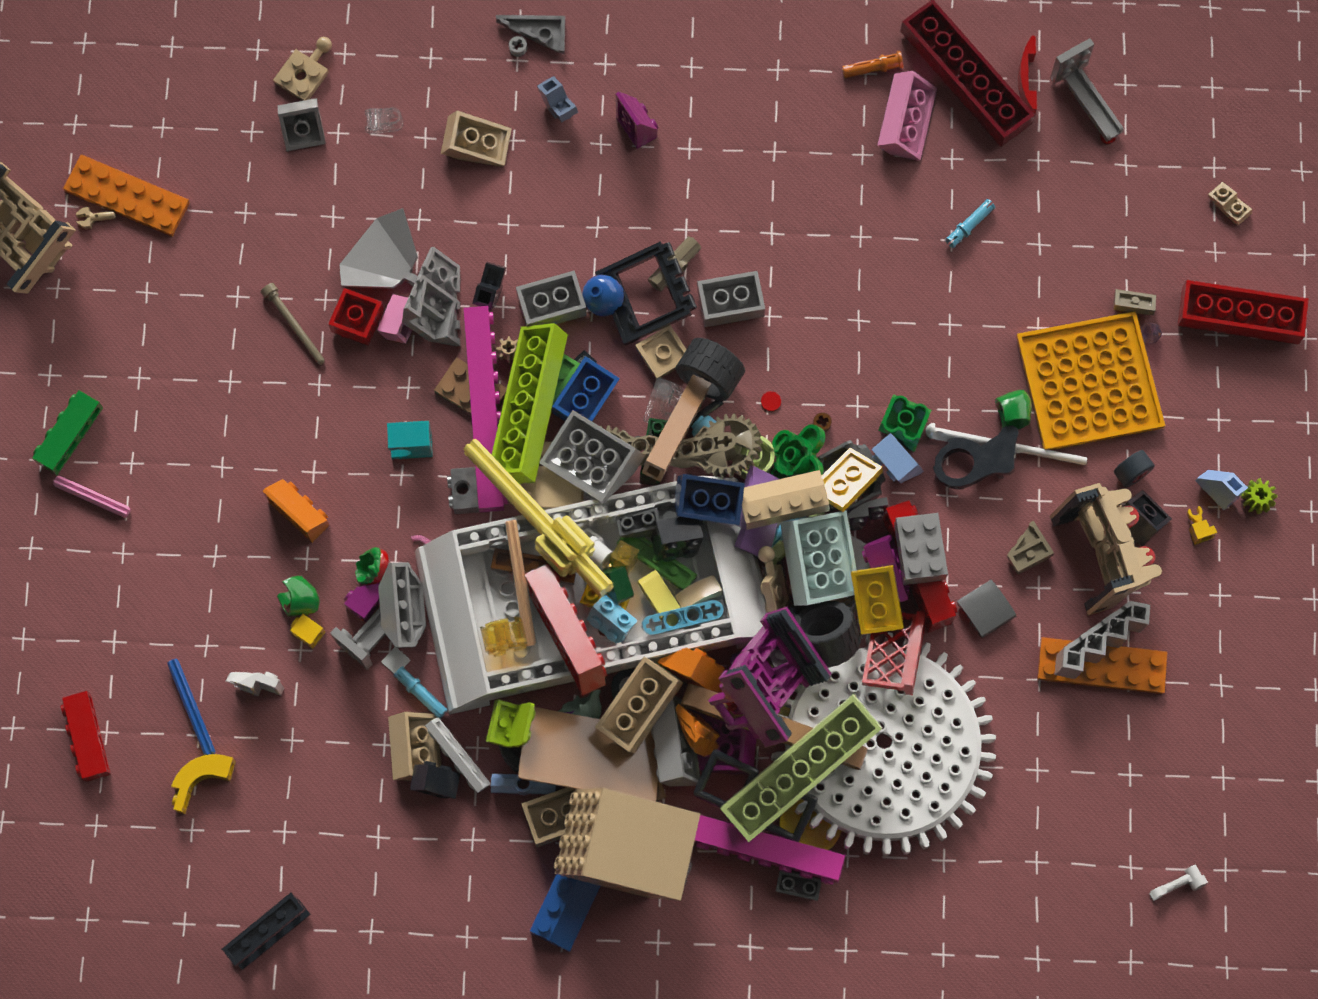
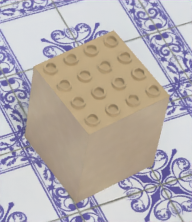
[554,788,700,900]

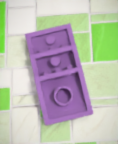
[734,465,779,558]

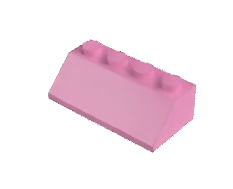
[877,71,937,161]

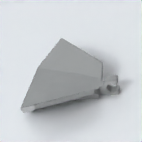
[340,208,418,289]

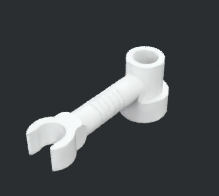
[1149,865,1208,901]

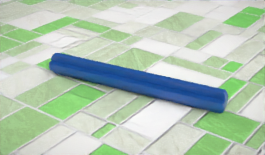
[167,659,216,755]

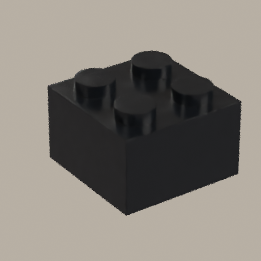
[651,517,704,562]

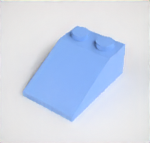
[872,433,924,483]

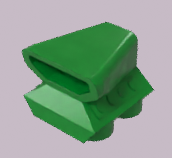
[878,394,932,452]

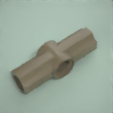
[648,236,701,292]

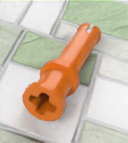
[842,51,904,79]

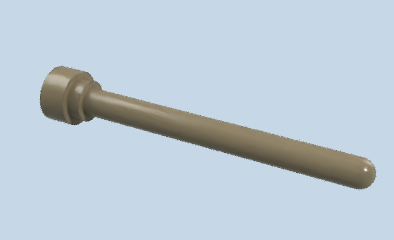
[260,283,325,365]

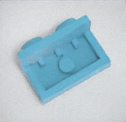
[586,595,637,644]

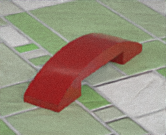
[1018,36,1037,114]

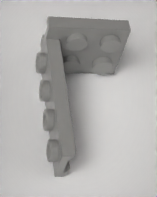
[1050,38,1124,142]
[330,608,386,670]

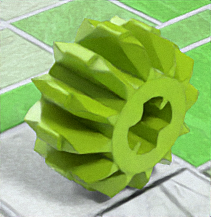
[1241,478,1277,514]

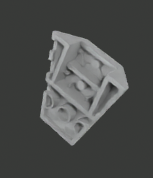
[402,247,460,346]

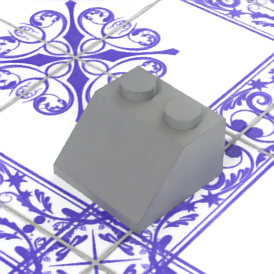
[277,98,326,151]

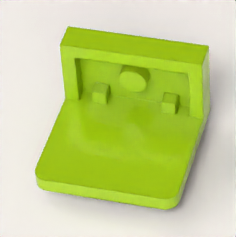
[486,699,535,748]

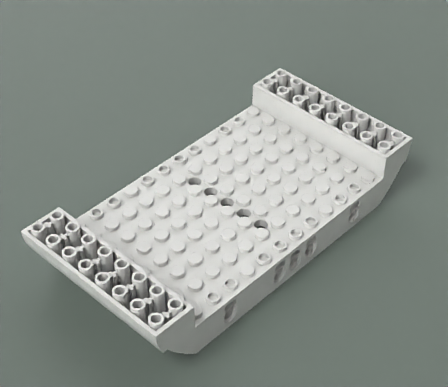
[415,476,767,714]

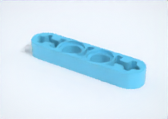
[641,600,724,635]

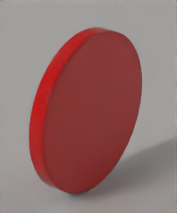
[761,391,781,411]

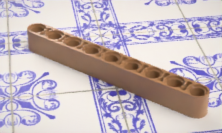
[681,684,868,770]

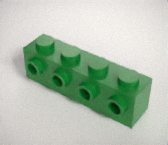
[32,390,103,475]

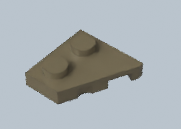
[1007,521,1054,575]

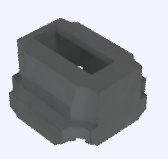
[818,440,886,514]

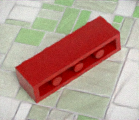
[60,691,111,782]

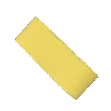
[637,570,680,632]

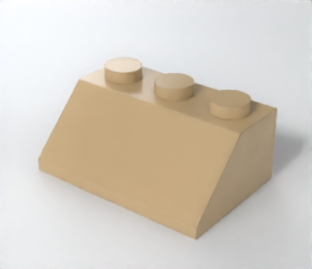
[388,712,441,781]

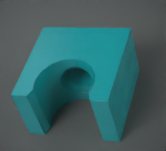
[387,421,433,459]

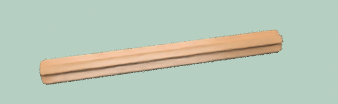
[505,520,536,646]

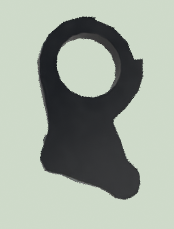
[933,425,1019,490]

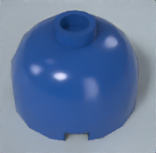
[582,275,624,317]

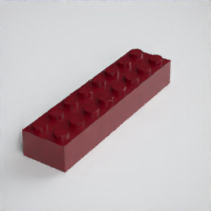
[900,0,1035,147]

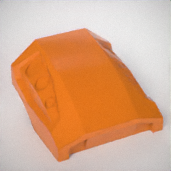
[676,704,720,756]

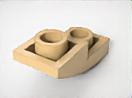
[1208,182,1252,226]
[675,575,723,612]

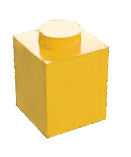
[290,614,326,649]

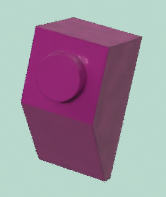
[344,583,380,622]

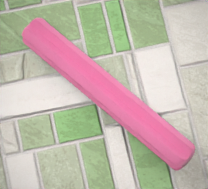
[53,476,130,518]

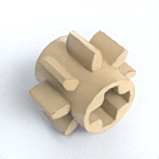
[496,336,518,364]

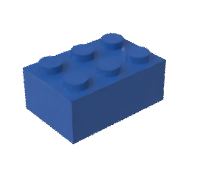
[551,356,620,421]

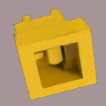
[1187,506,1217,545]

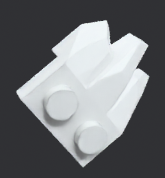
[225,672,284,696]

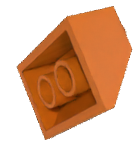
[262,479,329,543]
[658,648,726,693]

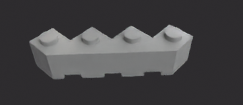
[1055,601,1150,679]

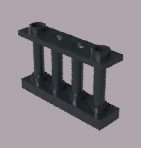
[222,892,311,971]

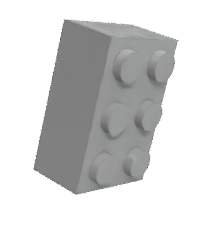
[516,270,587,326]
[697,271,765,327]
[894,513,948,585]

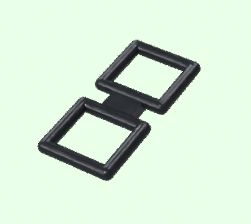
[693,750,818,842]

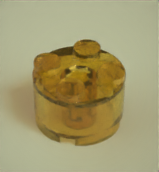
[480,617,527,657]

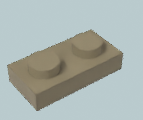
[1113,289,1156,316]

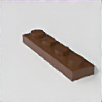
[491,548,577,585]

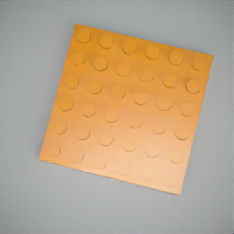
[1016,311,1165,450]

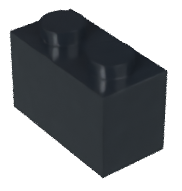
[410,761,460,799]

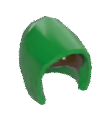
[995,390,1032,430]
[277,576,320,617]

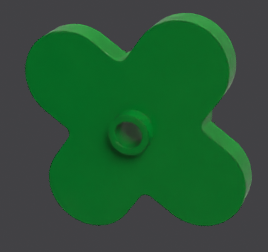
[770,424,825,479]

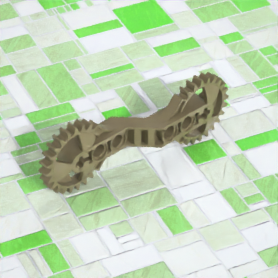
[600,414,763,479]

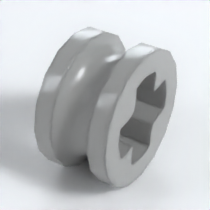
[509,36,527,57]

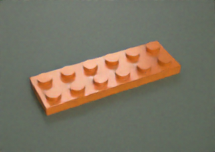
[63,154,190,237]
[1037,637,1167,694]

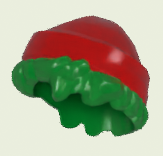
[355,547,390,585]

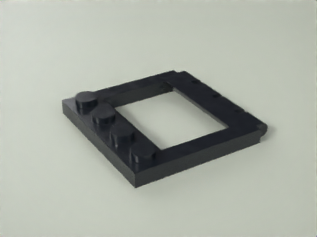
[595,241,697,345]

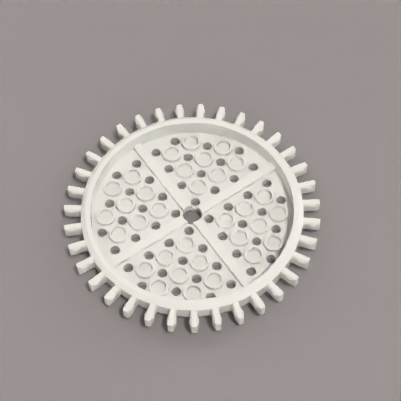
[771,632,996,856]

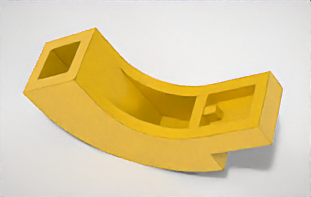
[171,754,236,814]

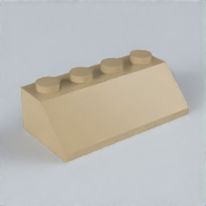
[742,470,829,530]
[595,656,684,753]

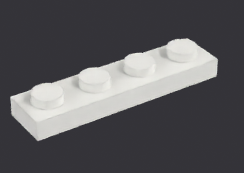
[425,717,491,793]

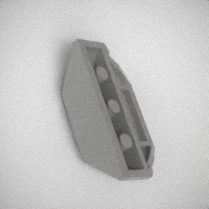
[378,562,426,648]

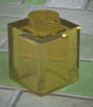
[609,540,639,575]

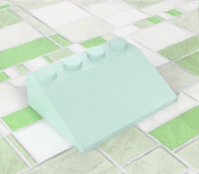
[780,511,857,606]

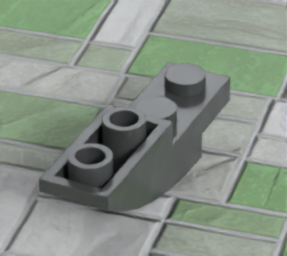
[616,507,704,538]

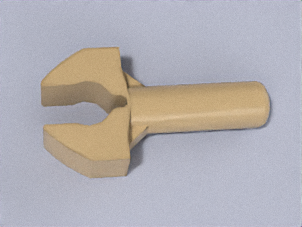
[76,207,115,229]

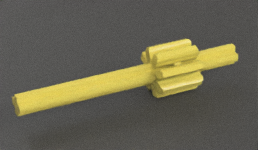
[463,439,613,597]

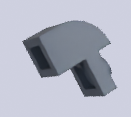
[537,76,578,122]

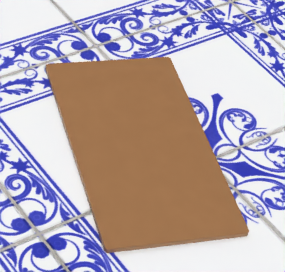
[518,707,658,801]

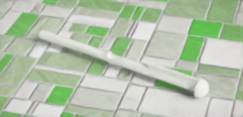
[926,423,1087,465]

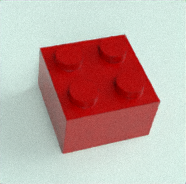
[328,288,384,346]

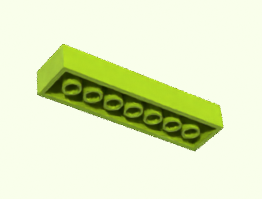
[492,323,568,484]

